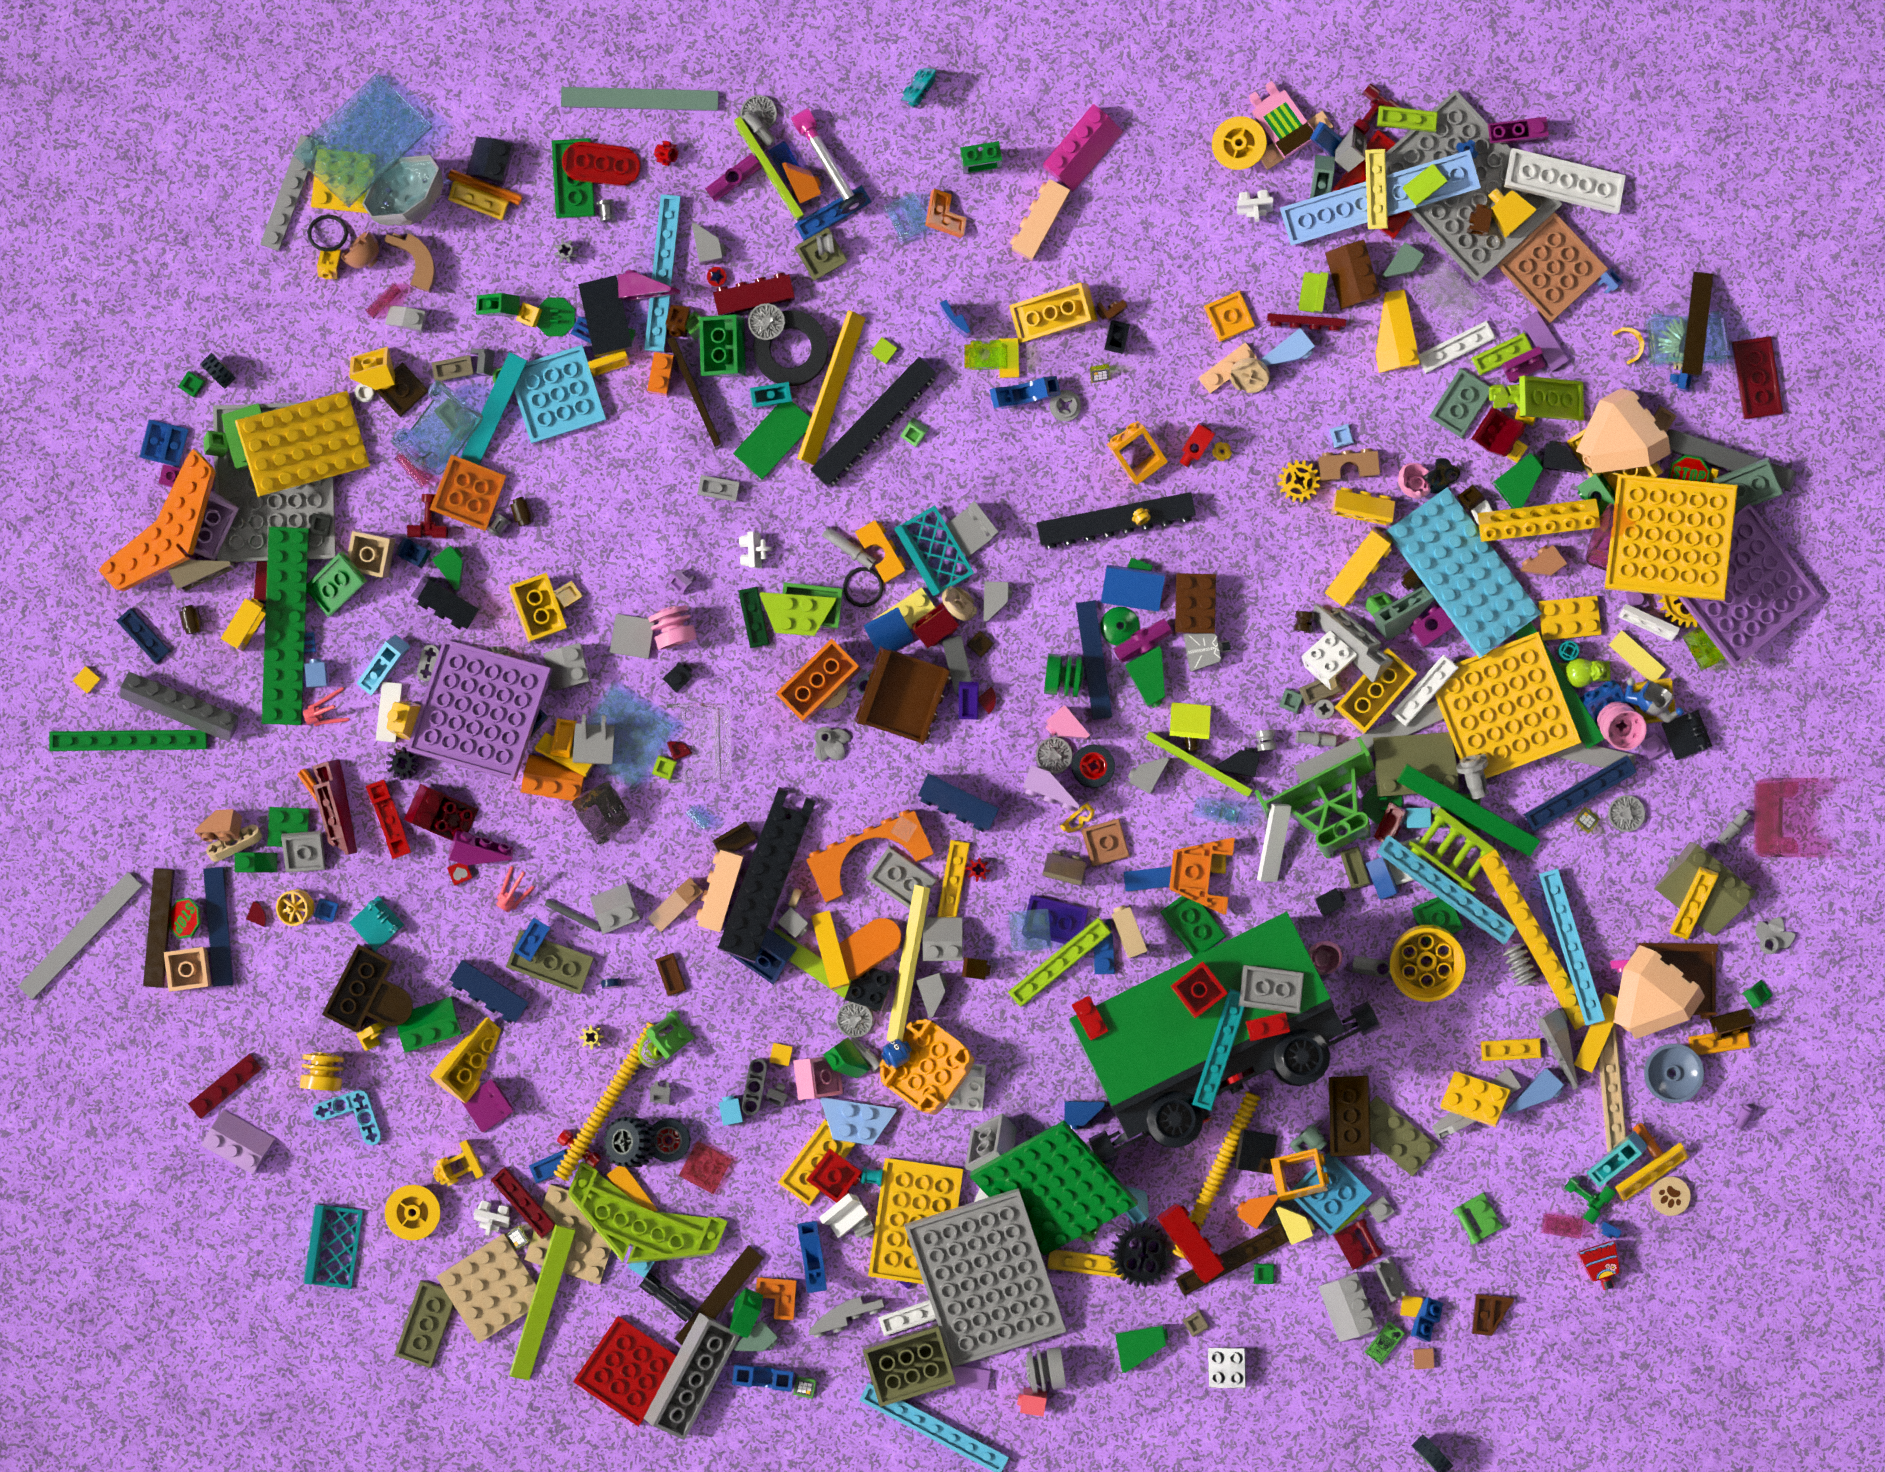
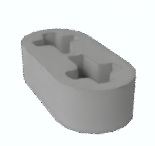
[417,645,439,682]

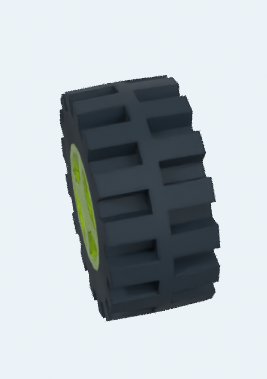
[200,353,236,389]

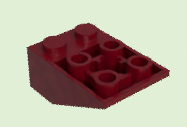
[404,784,479,841]

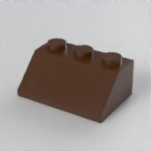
[1325,239,1381,309]

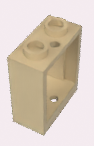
[1110,905,1147,958]

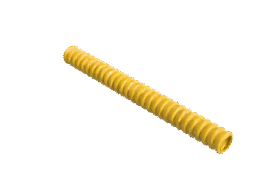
[554,1022,655,1181]
[1173,1091,1261,1259]

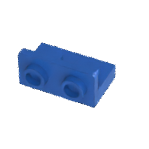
[1580,680,1628,724]

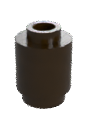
[510,496,534,527]
[1401,567,1423,591]
[179,605,202,635]

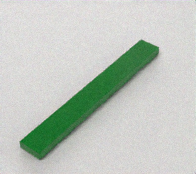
[1514,622,1605,750]
[49,730,208,751]
[1397,764,1540,857]

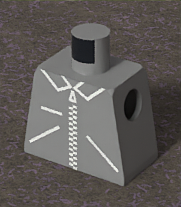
[1183,634,1231,672]

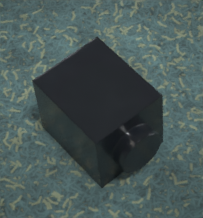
[1314,888,1346,916]

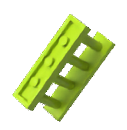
[1408,806,1501,892]

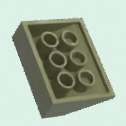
[1373,732,1459,797]
[1654,842,1756,936]
[862,1323,956,1407]

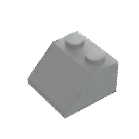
[543,643,591,692]
[590,883,641,934]
[923,917,963,961]

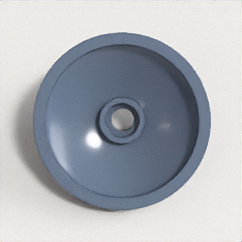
[1644,1044,1704,1103]

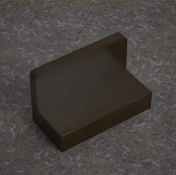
[712,821,757,852]
[1709,1008,1756,1041]

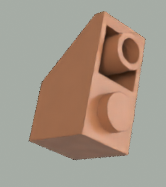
[1519,545,1567,577]
[195,809,242,842]

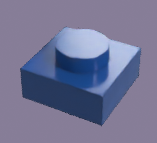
[314,898,339,923]
[1598,1221,1622,1239]

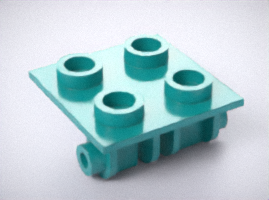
[901,68,937,108]
[349,896,404,951]

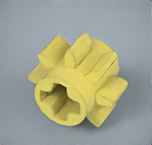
[579,1025,604,1050]

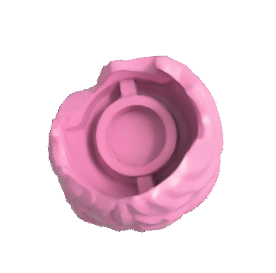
[1398,463,1431,499]
[1308,941,1343,975]

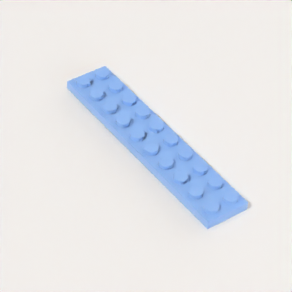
[1280,150,1481,246]

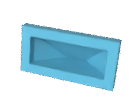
[1124,1185,1149,1225]

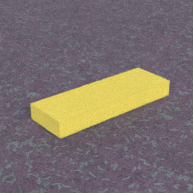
[1608,630,1666,681]

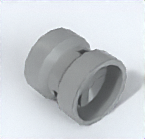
[1255,729,1277,751]

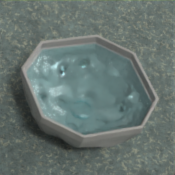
[362,155,443,226]

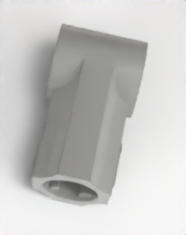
[1352,955,1391,978]

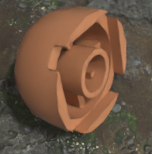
[341,230,380,269]

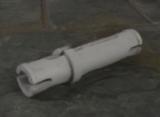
[822,526,877,570]

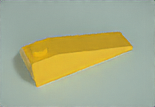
[1376,289,1420,373]
[429,1017,501,1103]

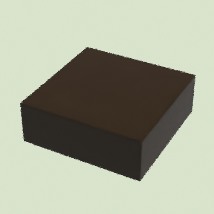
[1457,484,1485,511]
[966,630,994,658]

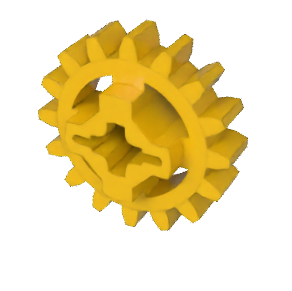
[1277,460,1320,503]

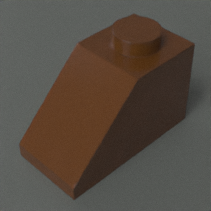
[962,957,991,980]

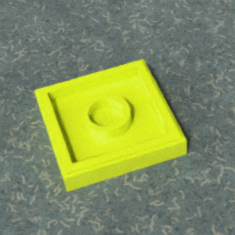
[1169,702,1211,739]

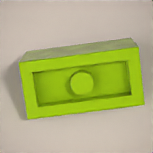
[1403,164,1448,207]
[1298,272,1329,314]

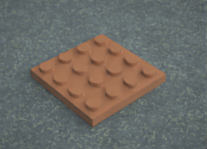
[1496,212,1608,323]

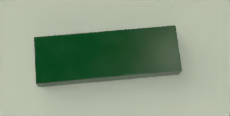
[738,586,770,648]

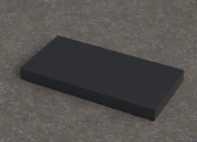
[578,275,633,358]

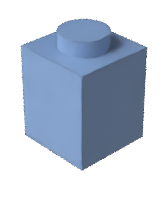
[305,659,329,688]

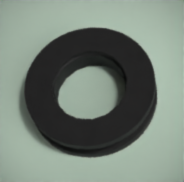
[753,310,828,386]

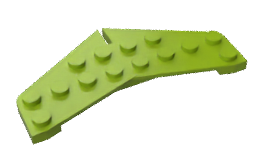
[568,1162,728,1264]

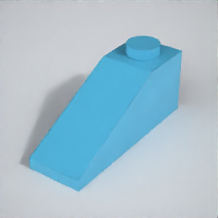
[356,634,411,696]

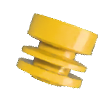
[299,1052,344,1091]

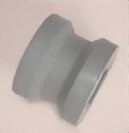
[816,234,834,255]
[1314,699,1334,720]

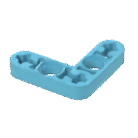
[313,1090,381,1145]

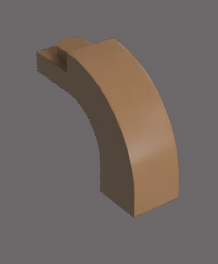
[384,233,436,293]

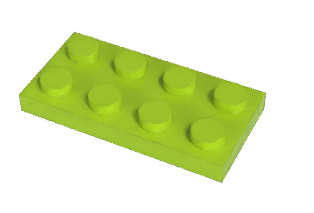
[1519,376,1584,421]

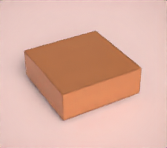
[1413,1348,1434,1369]

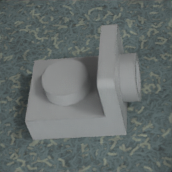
[852,1216,875,1240]

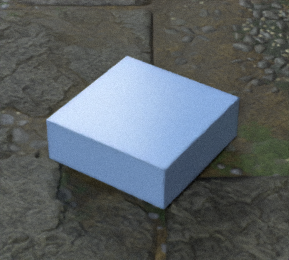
[1329,424,1354,448]

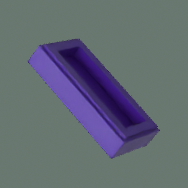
[958,682,979,720]

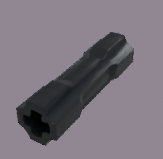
[639,1273,696,1322]

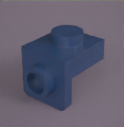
[396,537,431,569]

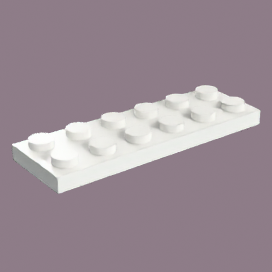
[1504,148,1626,214]

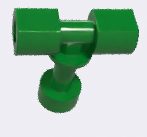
[1564,1176,1616,1225]

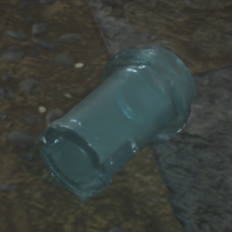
[685,805,710,830]

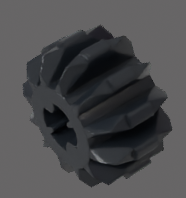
[386,747,420,781]

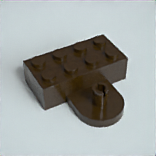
[322,944,413,1033]

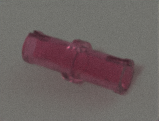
[365,283,402,319]
[394,451,430,488]

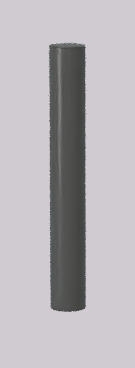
[544,899,600,932]

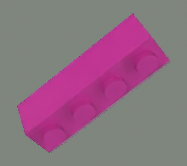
[1043,104,1123,192]

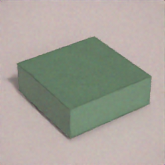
[1278,688,1303,714]

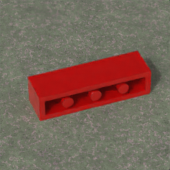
[1156,1203,1224,1283]

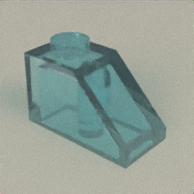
[1192,797,1241,827]

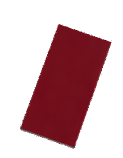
[1732,336,1783,420]

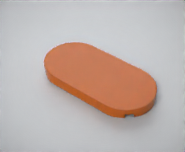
[839,918,901,980]

